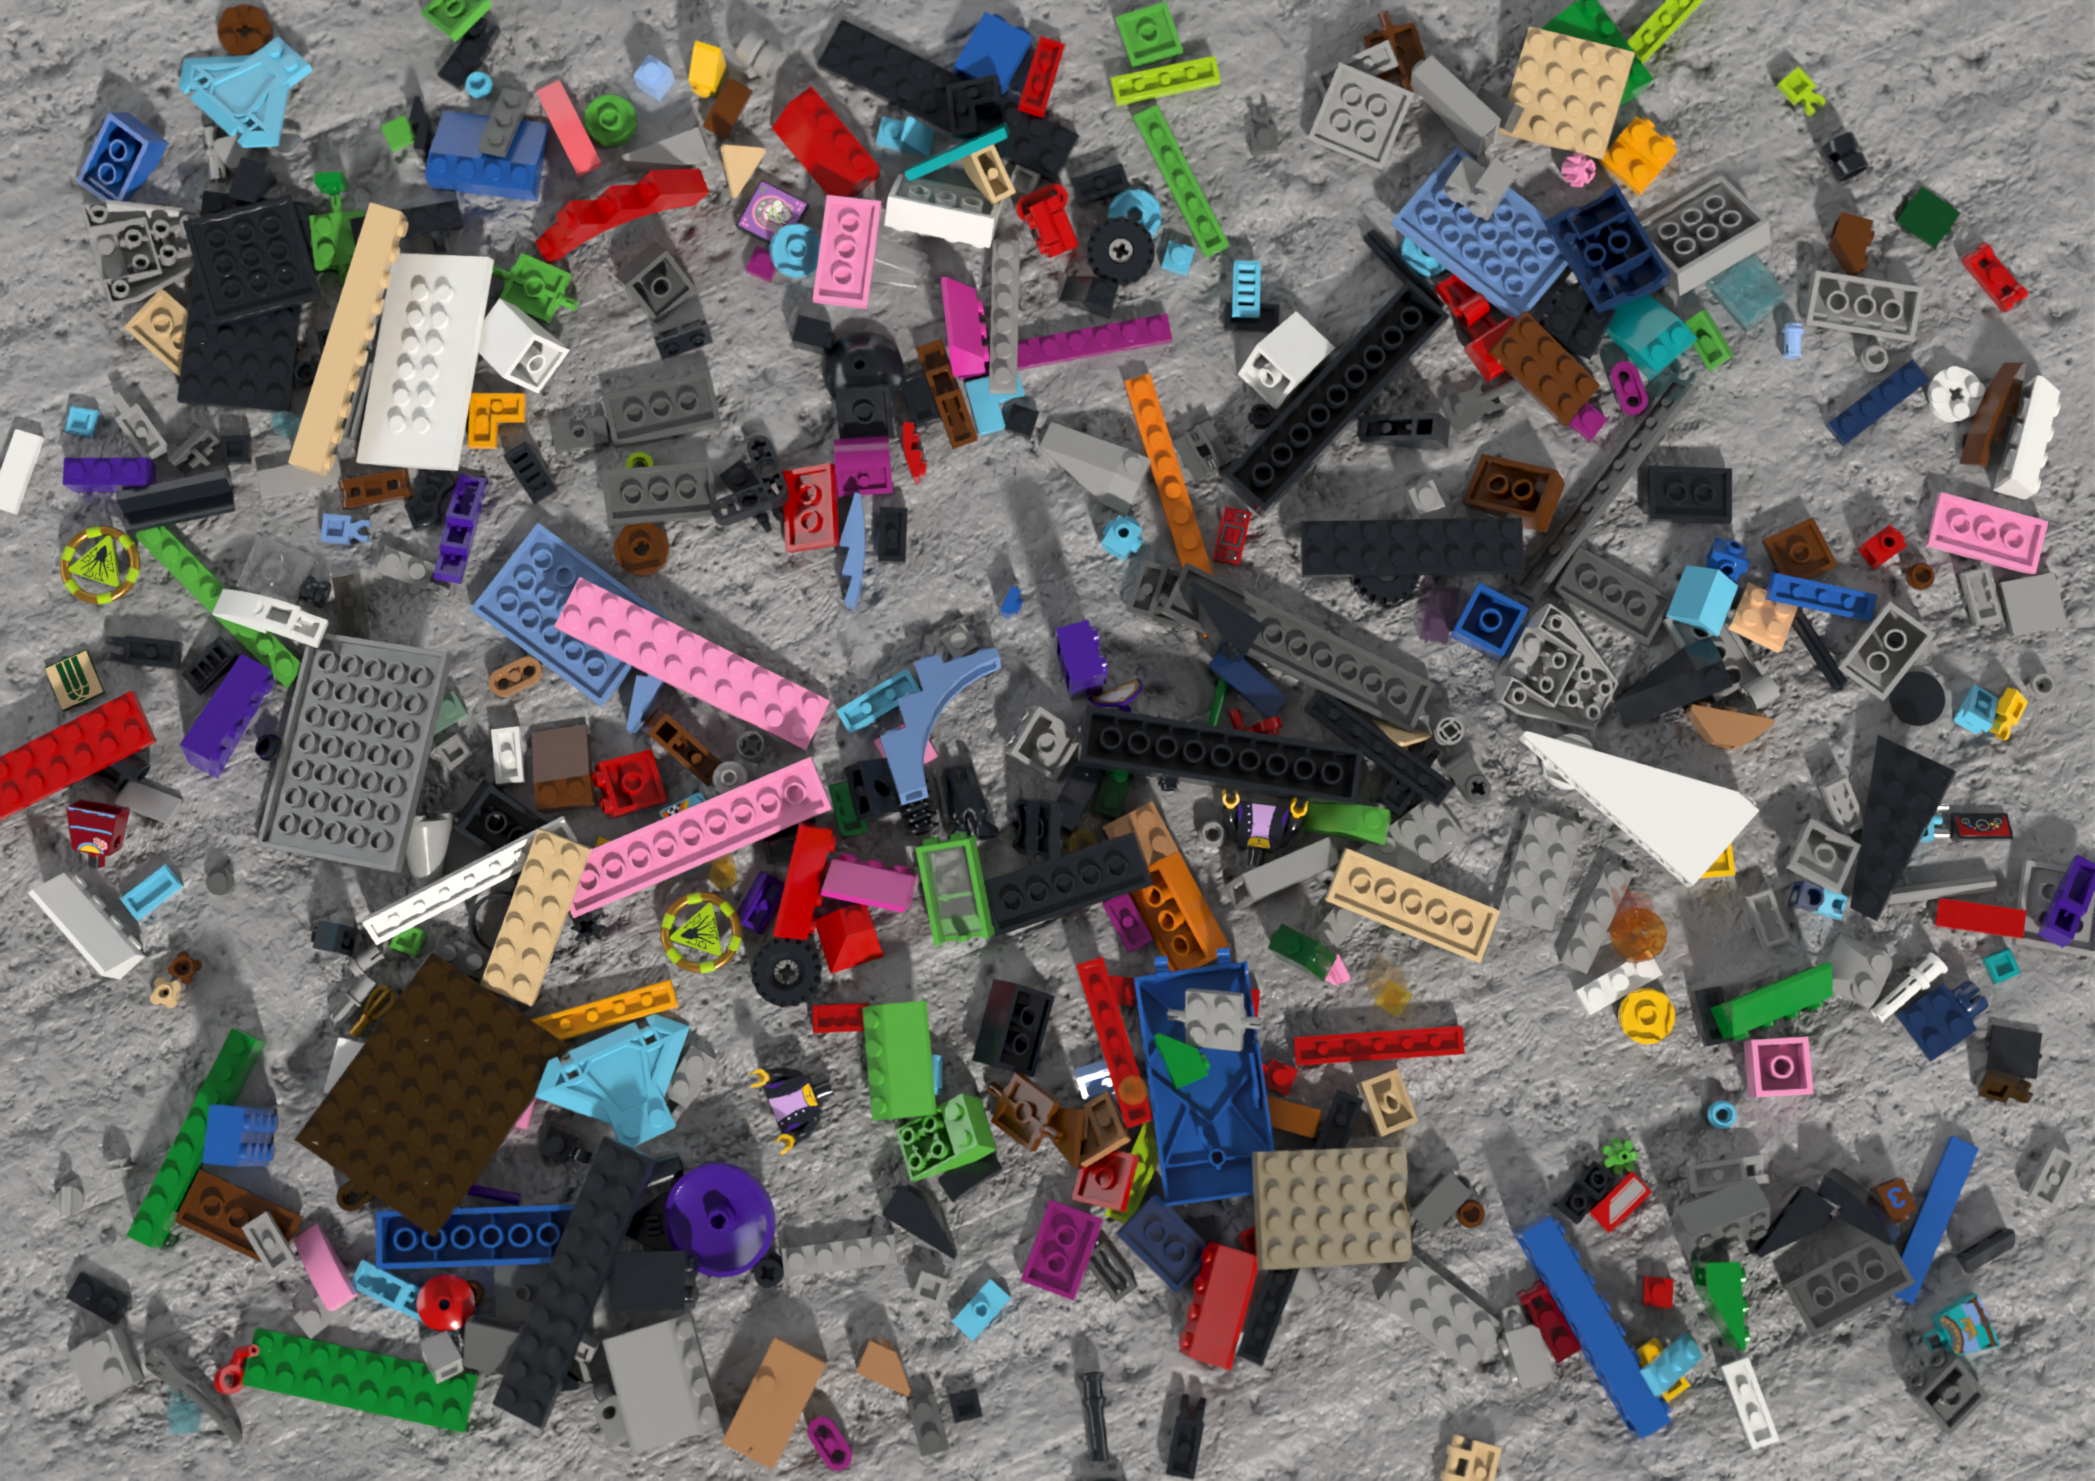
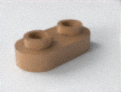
[489,656,543,698]

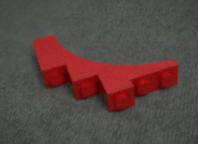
[536,169,710,265]

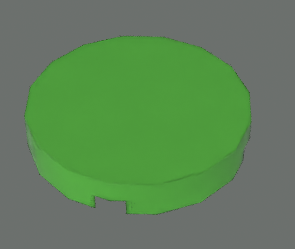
[584,94,638,148]

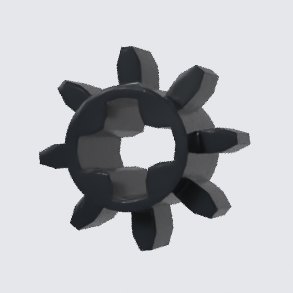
[570,912,607,946]

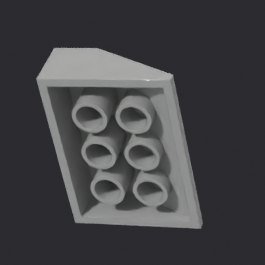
[1640,175,1771,296]
[602,1314,720,1455]

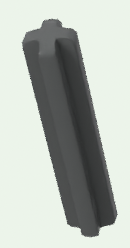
[342,361,374,440]

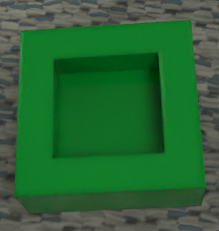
[314,172,348,195]

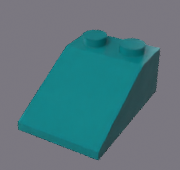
[1606,295,1697,381]

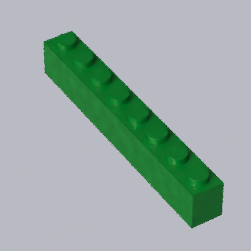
[126,1028,266,1248]

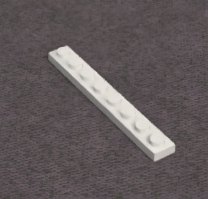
[362,816,577,945]

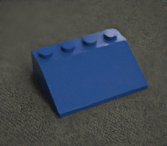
[425,111,550,202]

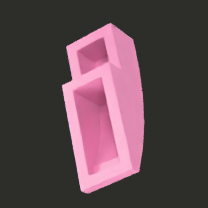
[293,1223,359,1311]

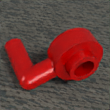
[1228,708,1283,735]
[214,1345,259,1395]

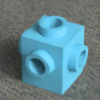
[1101,515,1144,562]

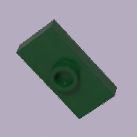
[828,781,869,840]

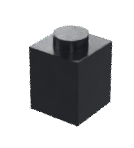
[792,315,835,356]

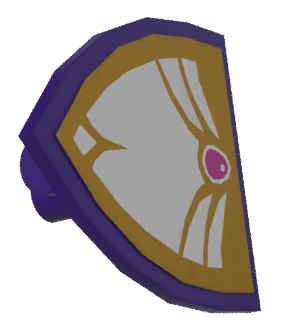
[1088,678,1143,713]

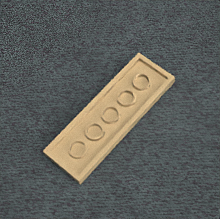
[480,828,593,1006]
[1324,848,1500,963]

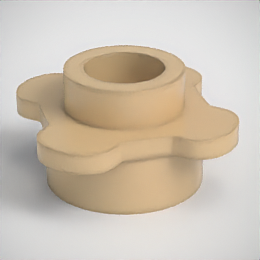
[150,977,182,1008]

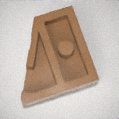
[1079,1091,1131,1168]

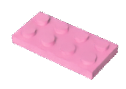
[813,195,882,309]
[1925,492,2048,575]

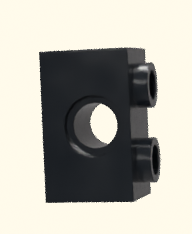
[844,758,900,822]

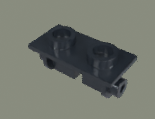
[654,319,714,360]

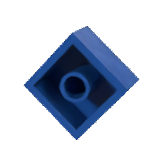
[1449,583,1528,662]

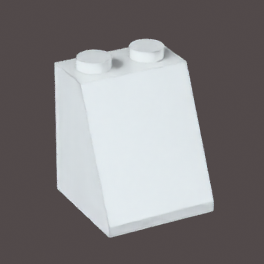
[478,298,570,393]
[1238,312,1335,411]

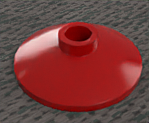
[417,1274,475,1332]

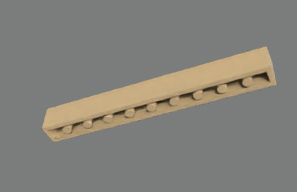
[288,202,408,476]

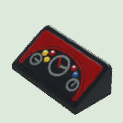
[1950,813,2013,841]

